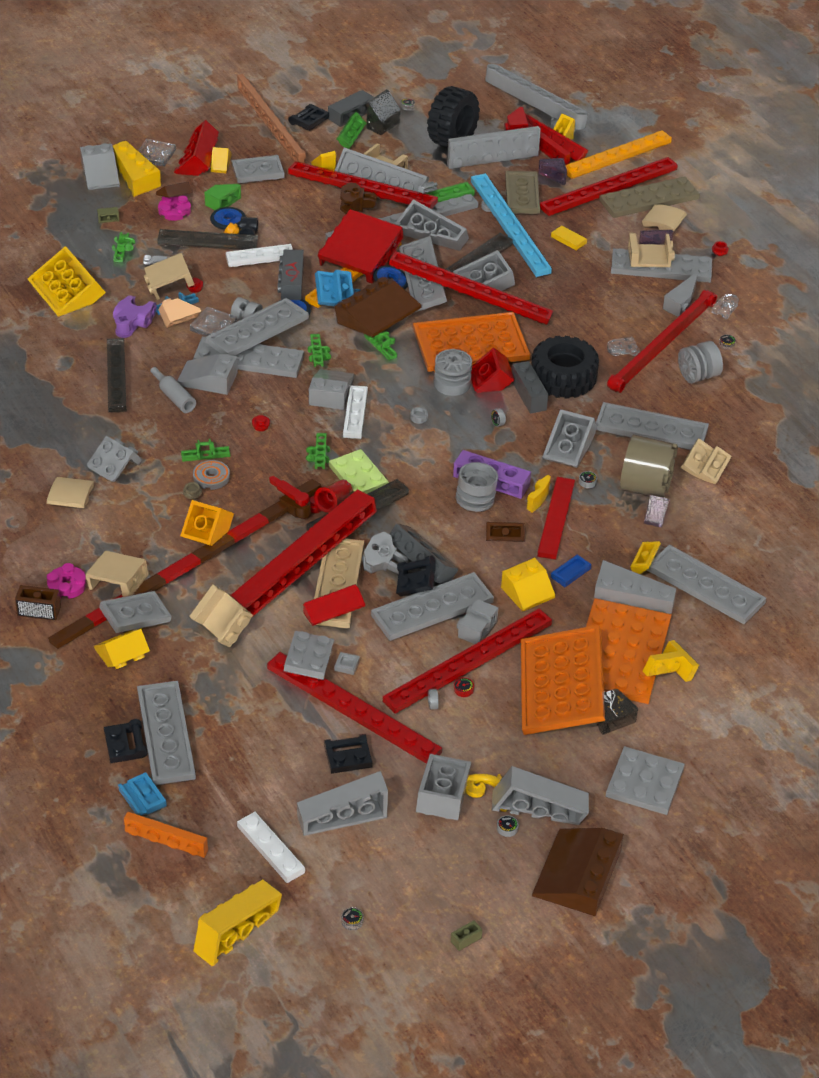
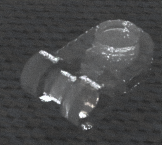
[711,294,739,319]
[607,337,640,356]

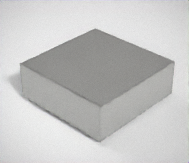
[334,652,360,675]

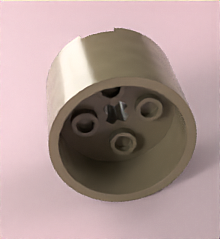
[620,434,678,499]

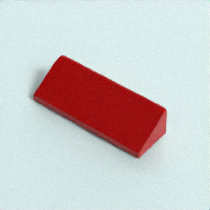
[303,584,365,626]

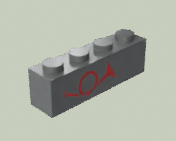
[278,249,304,300]

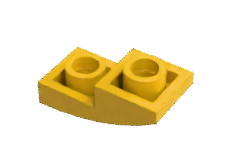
[527,475,551,513]

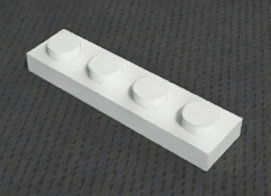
[226,244,293,267]
[343,385,368,439]
[237,812,305,883]

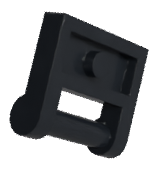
[288,104,329,131]
[396,555,436,597]
[103,719,148,764]
[324,734,373,774]

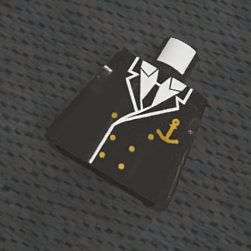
[596,689,638,735]

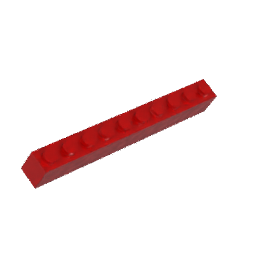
[230,489,377,617]

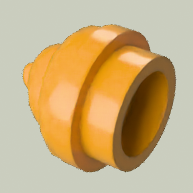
[224,222,240,239]

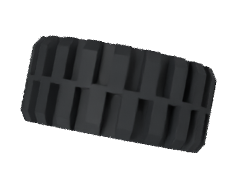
[427,86,480,148]
[531,335,599,399]

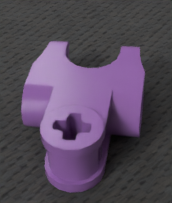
[113,295,156,338]

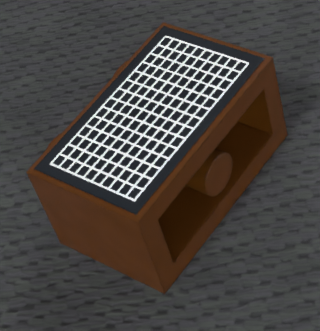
[15,585,61,620]

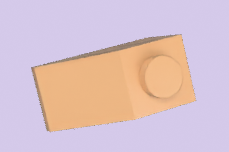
[158,298,201,328]

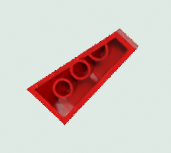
[174,120,219,176]

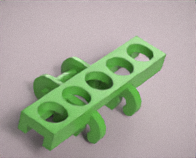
[112,232,135,262]
[364,331,397,360]
[308,334,331,367]
[306,433,330,469]
[181,439,230,462]

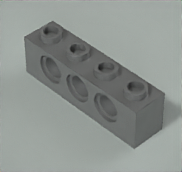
[390,523,459,584]

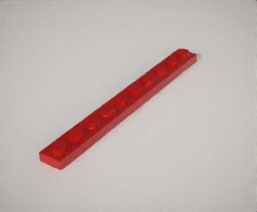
[540,157,678,216]
[288,161,438,209]
[389,251,553,325]
[382,608,552,714]
[267,652,442,764]

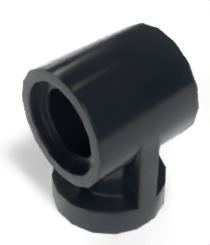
[239,217,258,242]

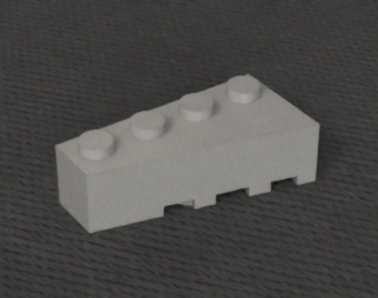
[395,199,469,251]
[594,560,676,614]
[492,766,589,825]
[297,771,388,836]

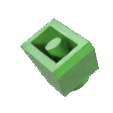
[204,184,241,210]

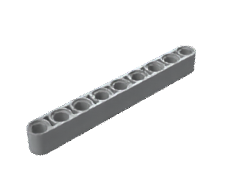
[485,64,588,129]

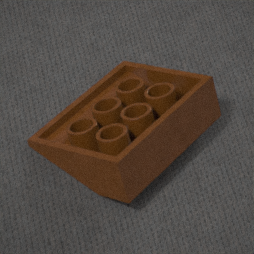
[335,277,422,337]
[532,828,624,916]

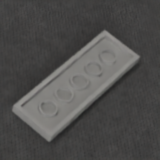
[447,126,541,169]
[335,147,429,205]
[399,236,447,312]
[611,248,712,283]
[206,298,309,356]
[193,336,304,378]
[596,402,709,450]
[647,545,766,624]
[371,572,494,641]
[137,681,196,785]

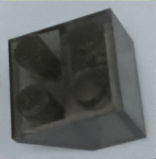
[366,89,401,135]

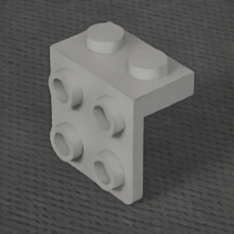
[87,436,142,482]

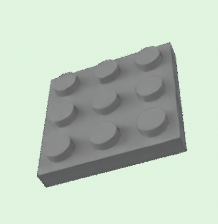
[606,746,685,815]

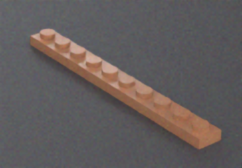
[237,74,306,163]

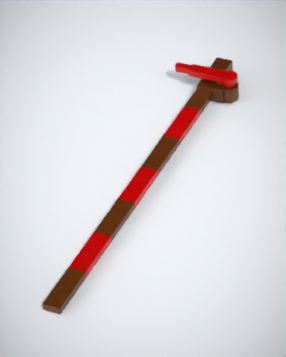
[48,476,322,649]

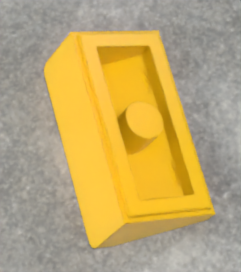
[630,541,661,574]

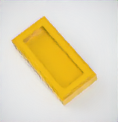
[551,226,587,251]

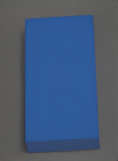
[551,554,592,587]

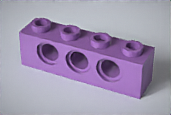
[453,450,531,499]

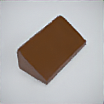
[156,182,192,198]
[486,522,525,542]

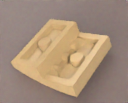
[642,205,687,232]
[680,438,732,484]
[47,477,94,508]

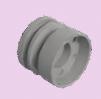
[678,340,723,384]
[434,349,472,396]
[455,462,498,512]

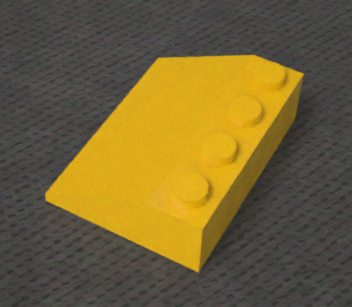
[27,246,106,317]

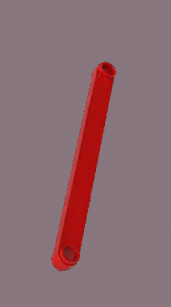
[607,290,717,393]

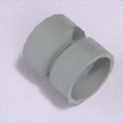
[231,297,263,320]

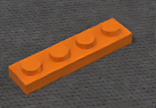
[124,812,208,858]

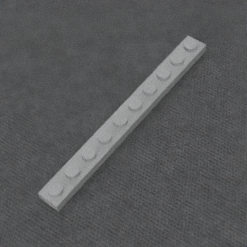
[325,194,478,240]

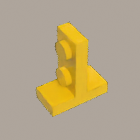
[643,640,699,682]

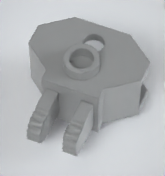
[362,532,409,574]

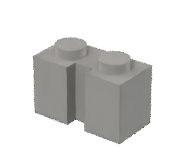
[457,599,498,644]

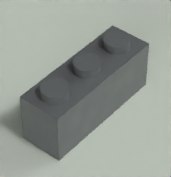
[328,90,375,127]
[512,361,548,414]

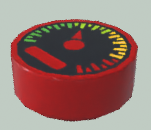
[454,677,474,697]

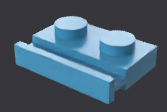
[118,772,167,816]

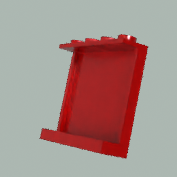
[318,209,404,284]

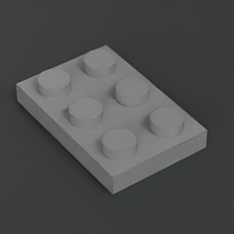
[231,155,284,183]
[99,591,171,633]
[284,631,334,680]

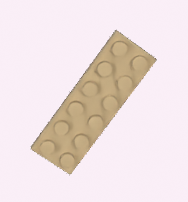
[310,539,364,628]

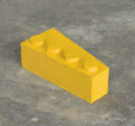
[112,141,161,197]
[193,879,282,967]

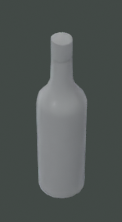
[150,367,196,413]

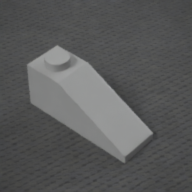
[663,274,698,317]

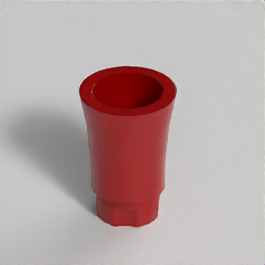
[314,479,352,513]

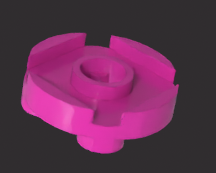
[158,196,191,221]
[47,563,86,599]

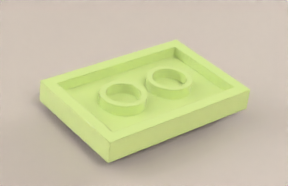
[329,449,389,495]

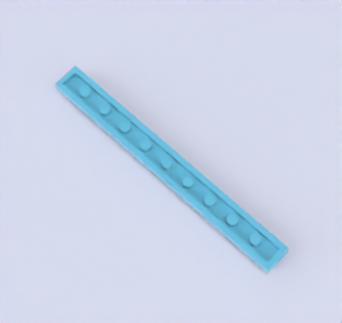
[471,173,552,277]

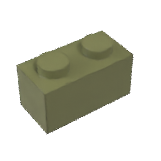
[97,207,119,223]
[451,920,482,951]

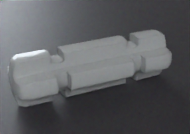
[417,181,438,194]
[143,255,170,265]

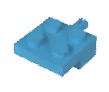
[315,270,360,307]

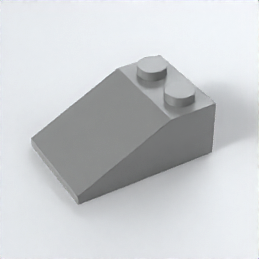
[80,143,120,190]
[453,250,515,291]
[177,353,238,395]
[309,369,355,410]
[542,409,597,468]
[416,754,471,820]

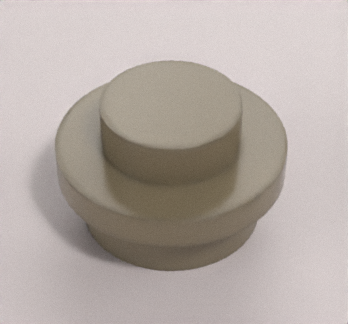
[183,482,202,499]

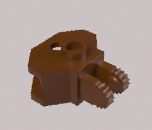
[340,182,377,214]

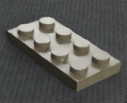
[505,171,540,215]

